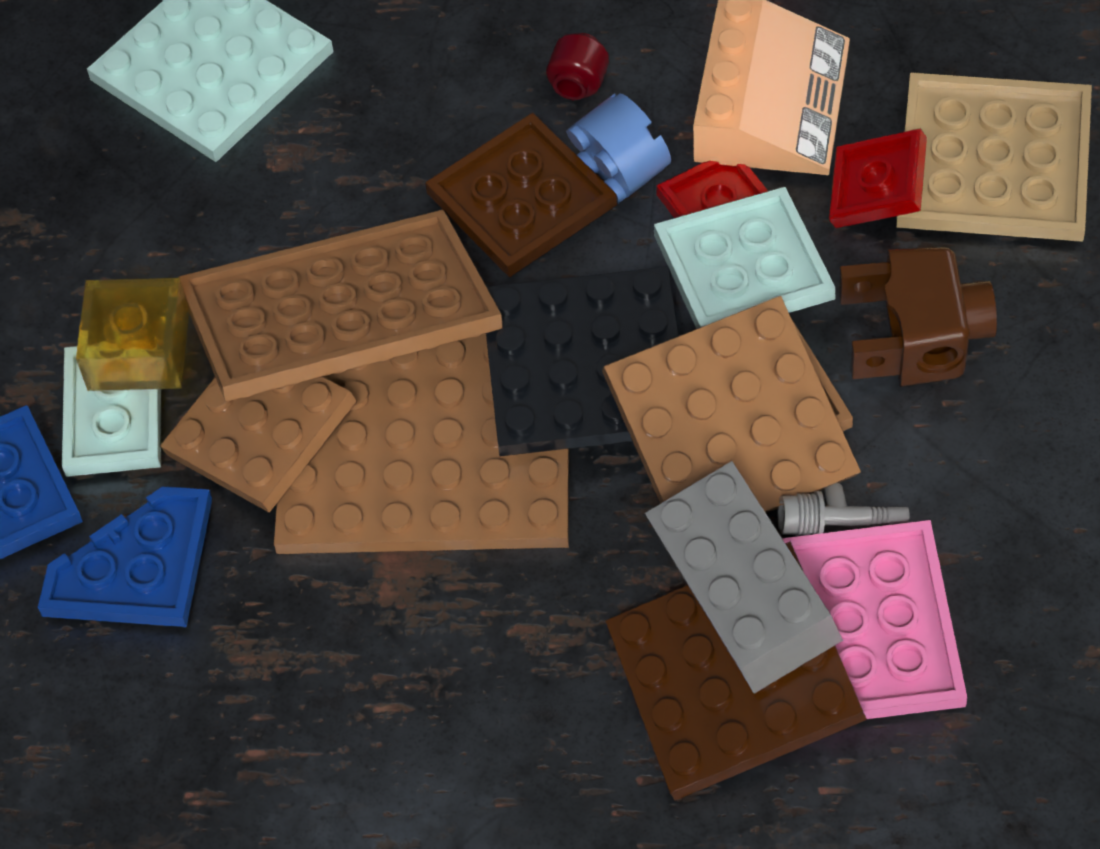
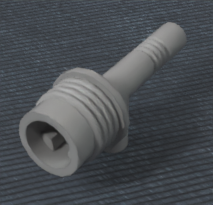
[777,483,910,537]

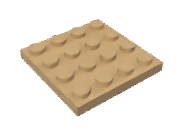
[896,73,1092,242]

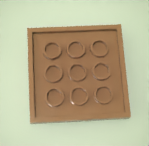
[602,296,861,513]

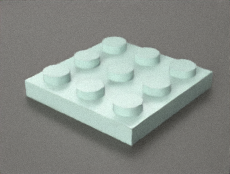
[654,187,835,329]

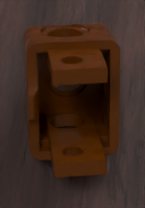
[839,247,997,387]

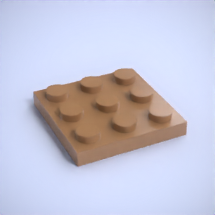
[160,377,356,513]

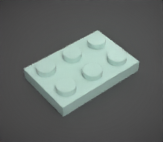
[62,338,161,477]

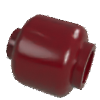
[546,33,609,100]

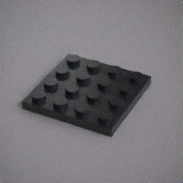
[486,266,679,457]

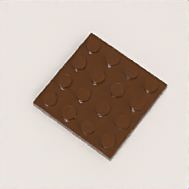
[605,541,867,801]

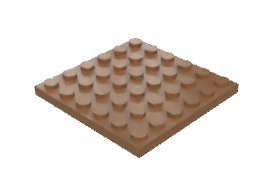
[274,333,569,554]

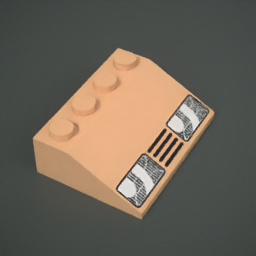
[693,0,850,175]

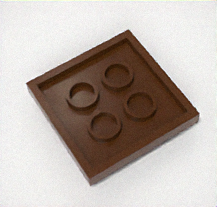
[425,112,617,277]

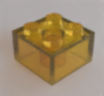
[76,278,189,391]

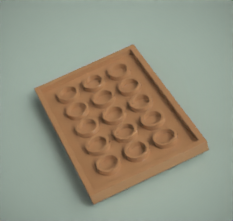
[178,210,502,402]

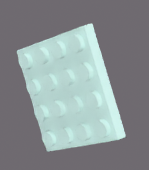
[87,0,334,162]

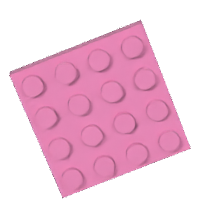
[782,520,967,719]

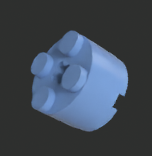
[566,93,671,204]

